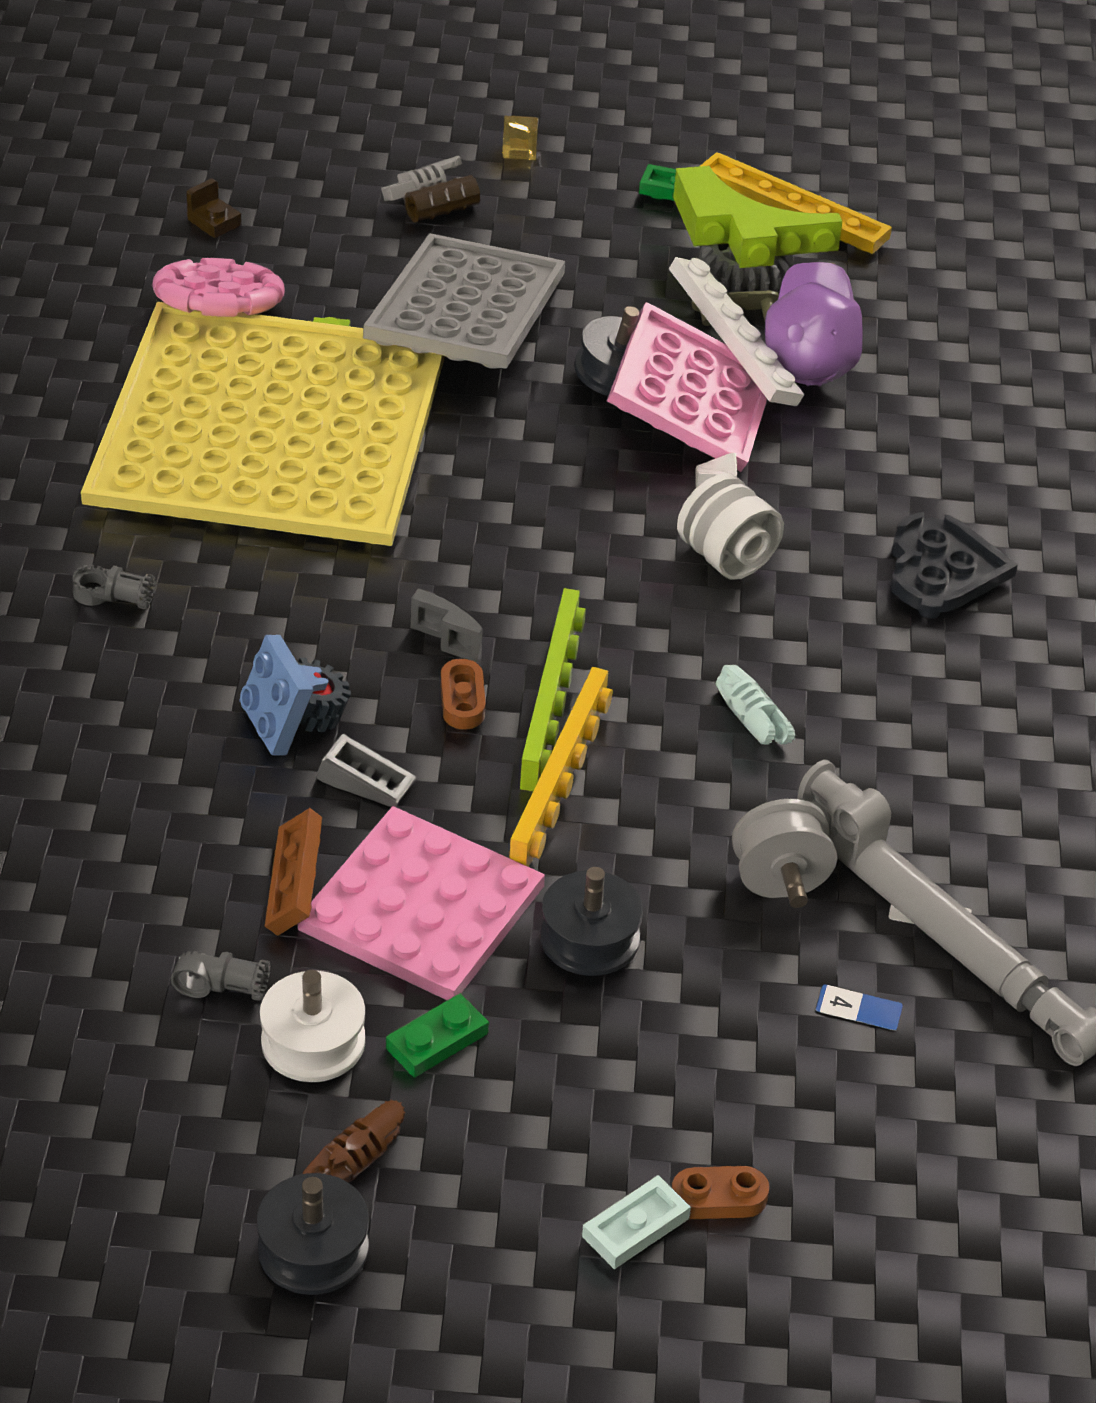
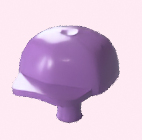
[765,262,863,386]

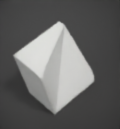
[696,453,737,488]

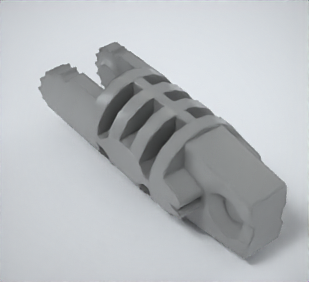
[381,155,462,203]

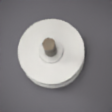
[260,970,365,1082]

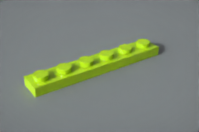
[520,588,586,791]

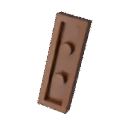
[265,808,322,936]

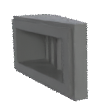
[316,734,416,807]

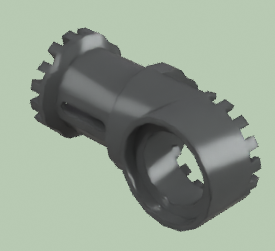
[73,565,156,610]
[170,951,271,1000]

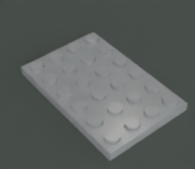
[363,233,565,369]

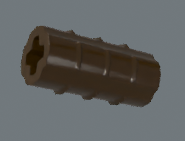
[405,175,481,223]

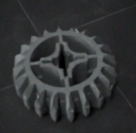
[699,243,794,292]

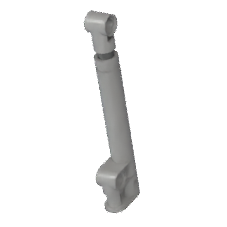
[797,760,1096,1066]

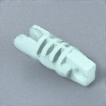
[715,665,796,744]

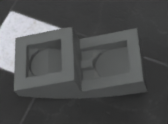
[411,588,483,663]

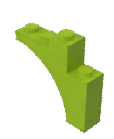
[673,166,842,268]

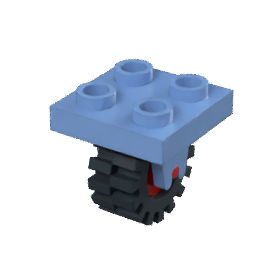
[239,635,351,755]

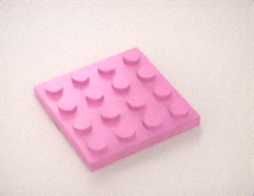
[607,302,767,472]
[298,806,545,1000]

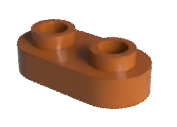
[441,659,486,729]
[672,1166,769,1219]

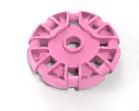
[152,258,285,317]

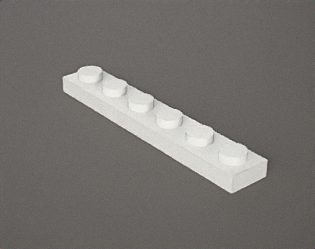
[669,257,804,406]

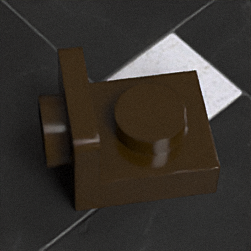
[186,178,242,238]

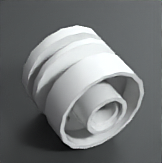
[677,473,784,580]

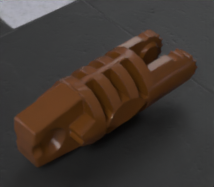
[302,1099,405,1183]

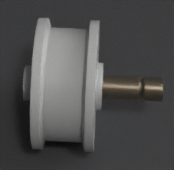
[732,799,837,908]

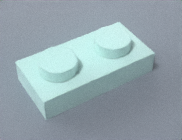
[582,1175,691,1269]

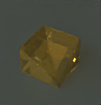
[502,116,538,160]

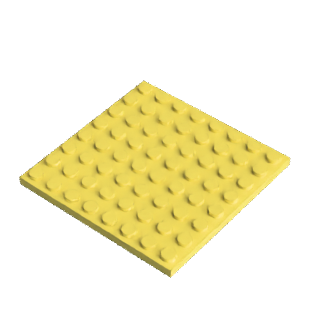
[81,302,445,546]

